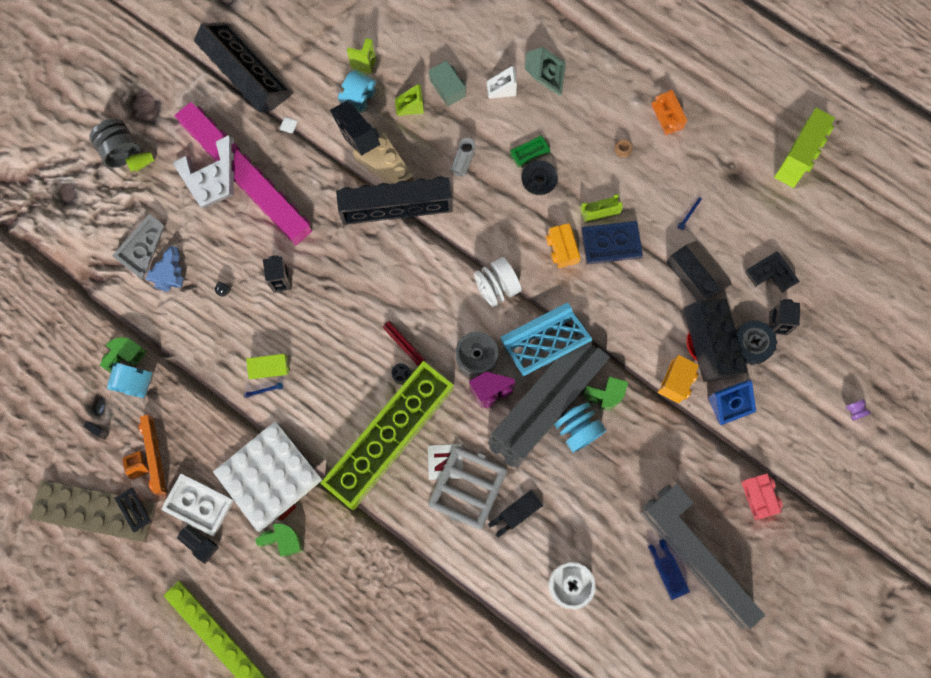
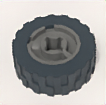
[736,320,777,365]

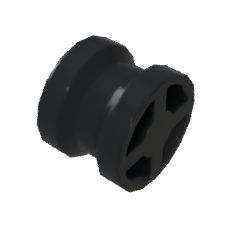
[391,363,412,385]

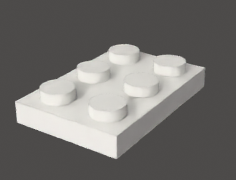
[161,474,234,536]

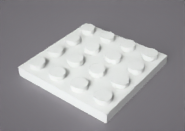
[213,421,322,533]

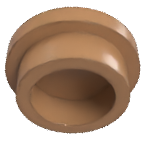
[614,139,633,158]

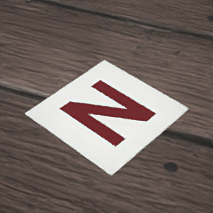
[428,444,463,480]

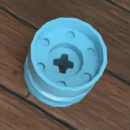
[554,402,607,453]

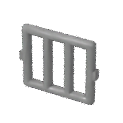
[428,446,507,530]

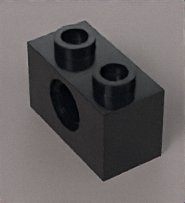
[263,255,292,293]
[769,299,800,335]

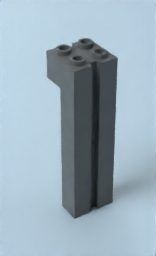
[487,334,610,469]
[640,484,766,629]

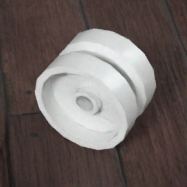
[548,563,595,609]

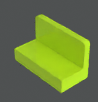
[347,38,376,74]

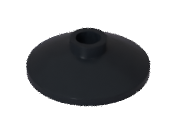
[521,160,558,195]

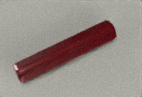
[383,321,426,367]

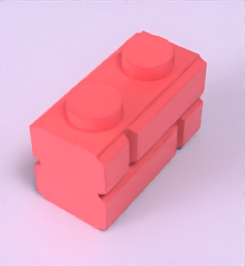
[741,473,783,520]

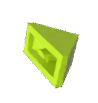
[395,84,424,116]

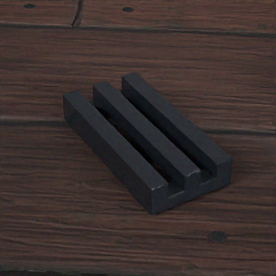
[114,487,153,533]

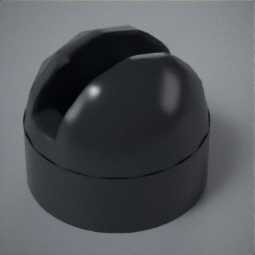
[215,281,232,297]

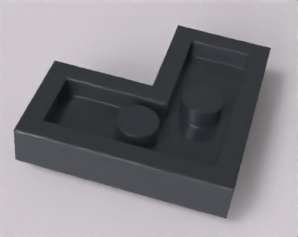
[745,251,800,293]

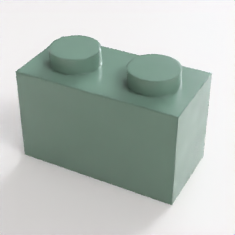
[428,60,467,107]

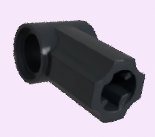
[177,525,219,564]

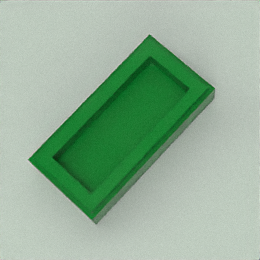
[510,135,551,168]

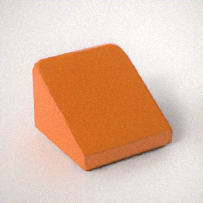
[123,450,149,480]

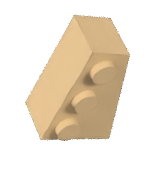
[353,133,414,184]

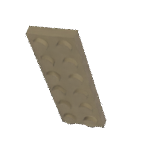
[29,480,157,542]

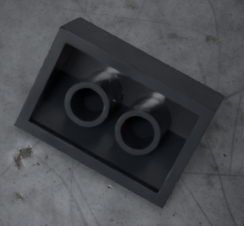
[667,241,732,301]

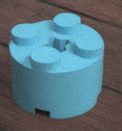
[338,69,376,113]
[107,362,153,398]

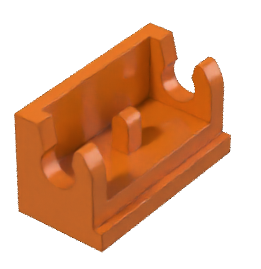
[651,90,687,135]

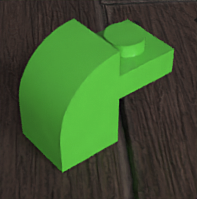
[99,337,148,373]
[582,377,628,410]
[255,524,304,557]

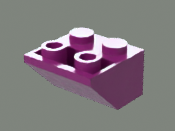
[469,372,515,409]

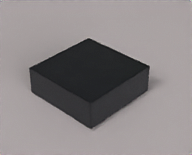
[83,421,109,440]

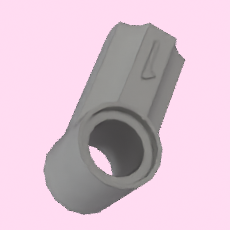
[451,138,475,177]

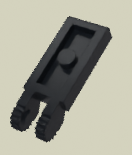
[488,490,543,538]

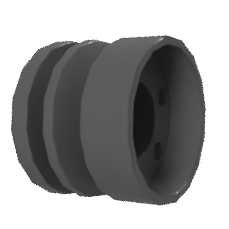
[89,119,140,168]

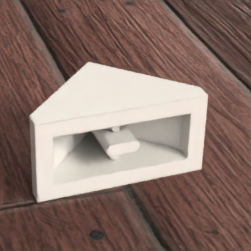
[486,66,517,98]

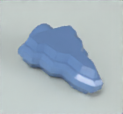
[145,246,184,291]

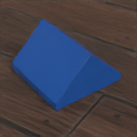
[708,379,756,425]

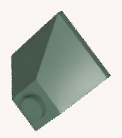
[524,47,566,95]

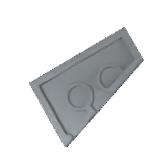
[112,214,165,280]

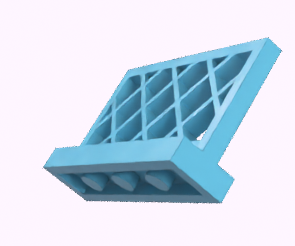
[500,302,592,376]

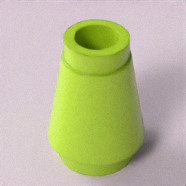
[125,151,154,172]

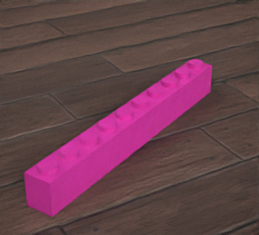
[174,102,312,246]

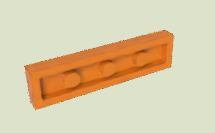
[139,415,167,495]

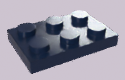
[581,221,643,265]

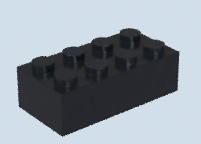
[683,299,748,382]

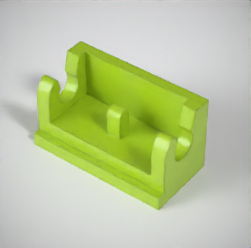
[580,194,623,223]
[246,354,289,380]

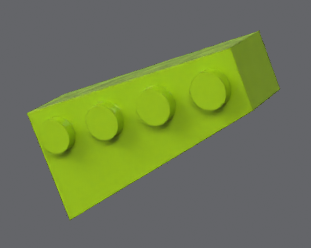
[774,108,835,188]

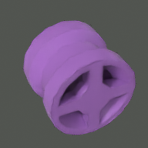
[846,399,871,421]

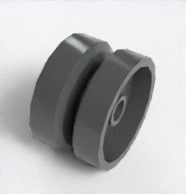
[456,332,498,379]

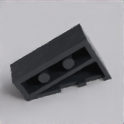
[330,100,381,156]

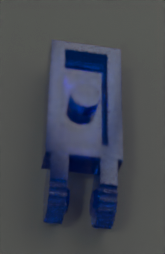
[647,539,690,600]

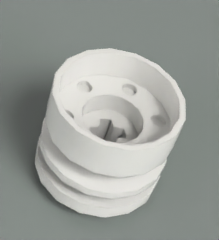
[474,257,522,307]

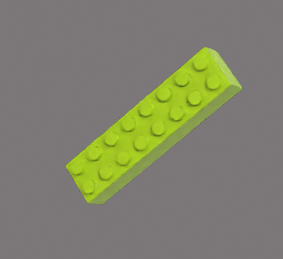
[321,361,454,511]

